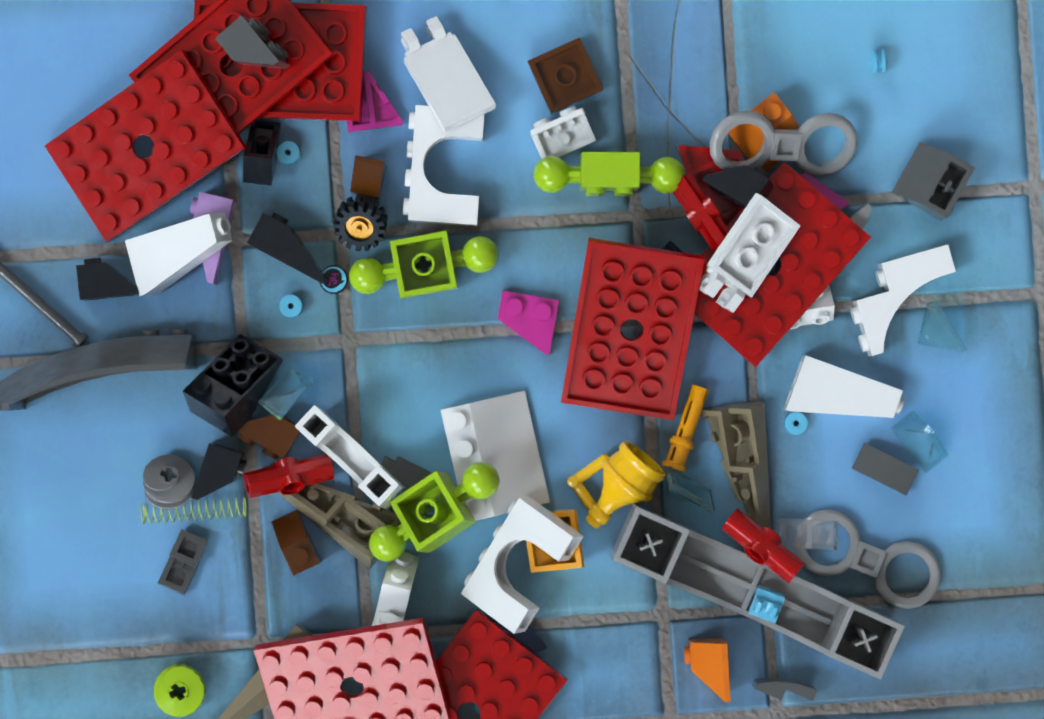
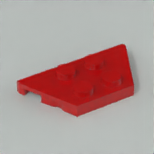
[677,145,744,226]

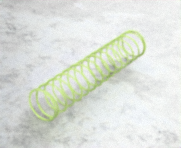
[141,496,247,525]

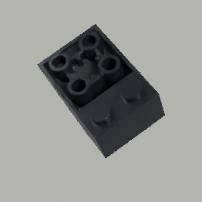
[182,334,283,437]

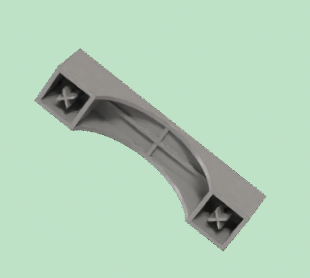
[610,504,905,680]

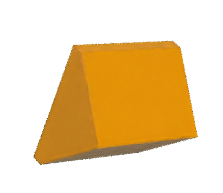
[526,509,585,573]

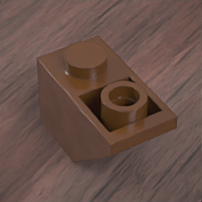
[237,414,301,460]

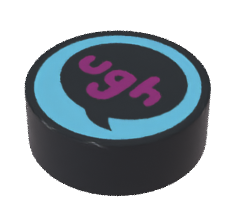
[319,265,349,294]

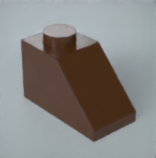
[350,155,387,203]
[271,510,322,576]

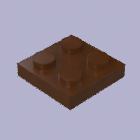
[527,37,603,114]

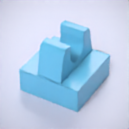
[748,584,786,623]

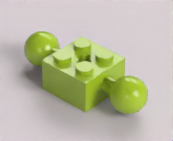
[533,152,685,197]
[349,231,499,299]
[369,462,500,562]

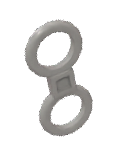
[709,110,857,176]
[793,509,941,609]

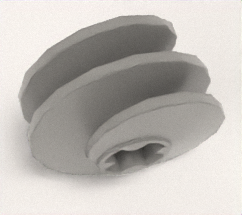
[143,455,195,509]

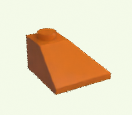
[728,92,800,172]
[683,637,731,702]

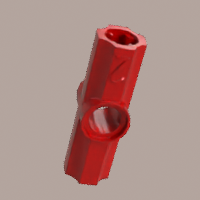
[673,172,730,253]
[243,454,334,498]
[721,508,805,584]

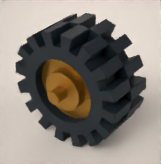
[333,195,388,251]

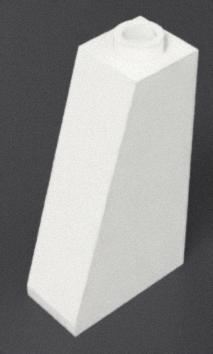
[125,212,232,296]
[783,355,905,418]

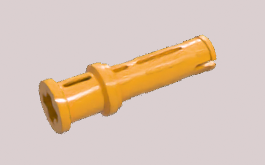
[661,384,709,473]

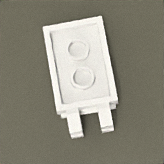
[401,16,496,133]
[699,193,800,313]

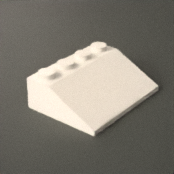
[441,391,550,521]

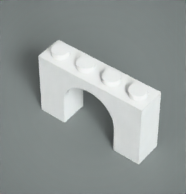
[403,105,485,227]
[295,405,407,510]
[461,497,584,634]

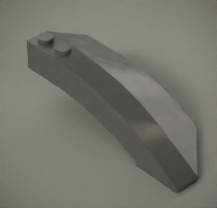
[0,329,197,411]

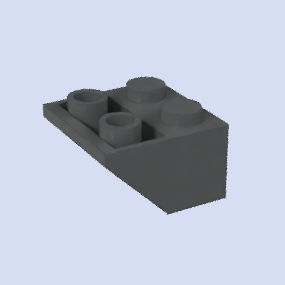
[215,15,291,69]
[891,142,975,220]

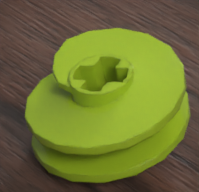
[154,664,206,717]

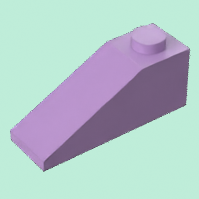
[190,192,236,285]

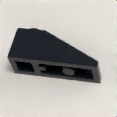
[247,212,329,286]

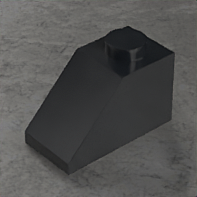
[243,120,281,186]
[702,165,774,209]
[76,258,139,301]
[191,442,247,500]

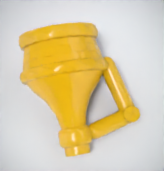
[567,441,666,529]

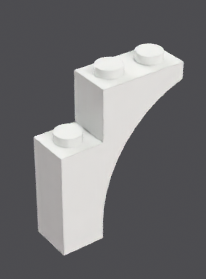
[850,244,956,356]
[372,552,420,626]

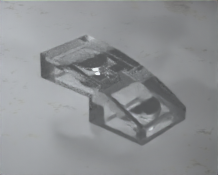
[777,518,838,550]

